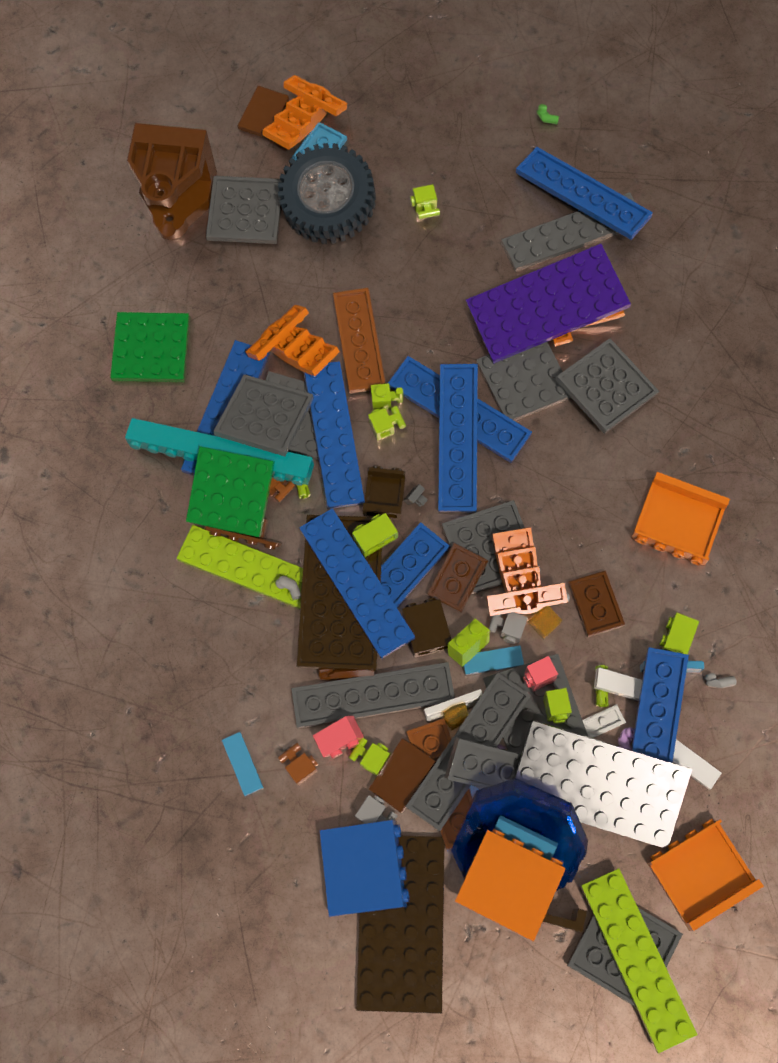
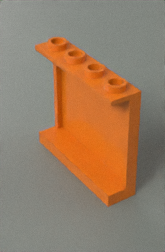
[631,472,730,566]
[647,819,764,931]
[455,829,566,941]

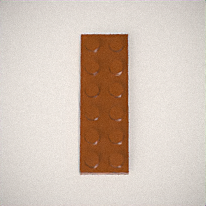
[333,288,385,394]
[406,719,485,850]

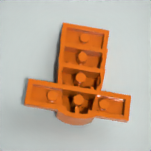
[263,75,347,150]
[246,305,340,376]
[486,527,568,616]

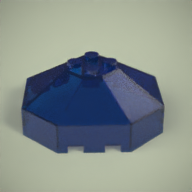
[451,778,588,891]

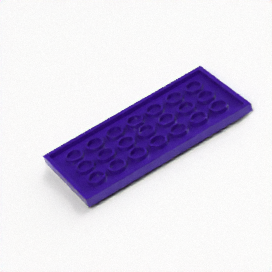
[466,244,631,364]

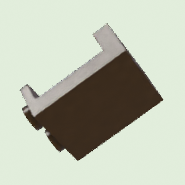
[362,466,406,520]
[402,598,452,658]
[542,908,587,933]

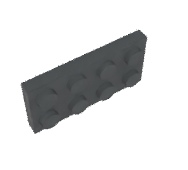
[444,737,521,794]

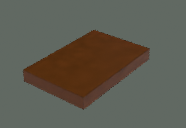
[237,85,289,140]
[427,543,488,613]
[568,570,625,637]
[369,738,437,813]

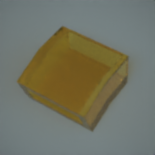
[528,606,563,639]
[443,702,469,730]

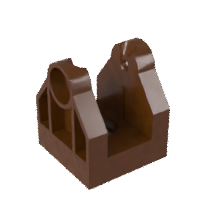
[127,123,217,240]

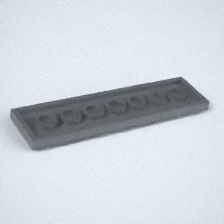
[501,192,635,272]
[291,662,455,729]
[406,672,531,832]

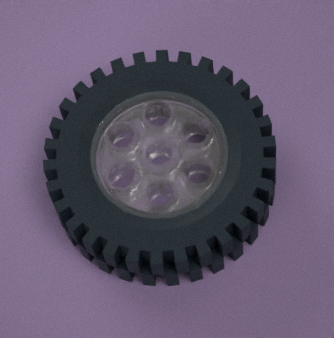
[278,143,376,244]

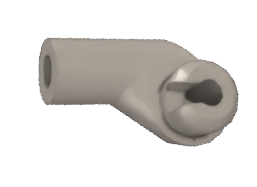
[275,576,301,600]
[705,673,737,688]

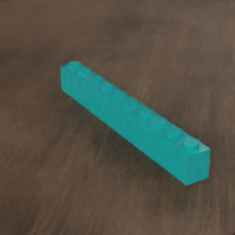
[125,418,314,486]

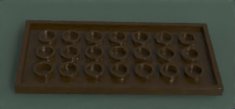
[296,515,382,671]
[356,836,445,1014]

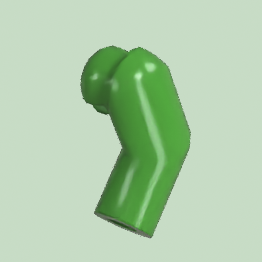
[537,104,559,125]

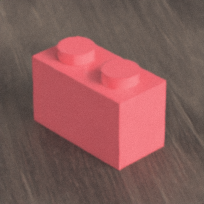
[523,656,558,692]
[313,716,364,759]

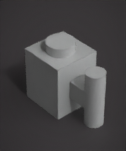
[488,612,528,644]
[355,795,398,824]

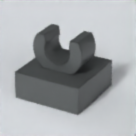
[403,484,428,507]

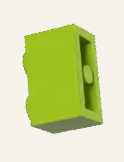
[352,513,398,557]
[659,613,699,655]
[448,619,490,667]
[543,688,572,724]

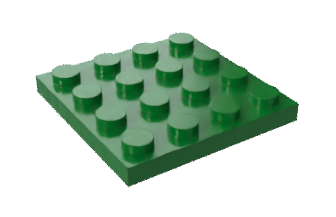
[110,312,190,382]
[186,446,275,537]

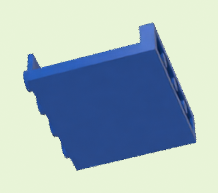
[320,820,409,917]

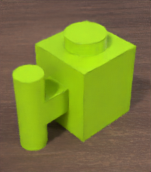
[410,184,440,219]
[371,383,403,410]
[368,406,406,441]
[348,738,390,776]

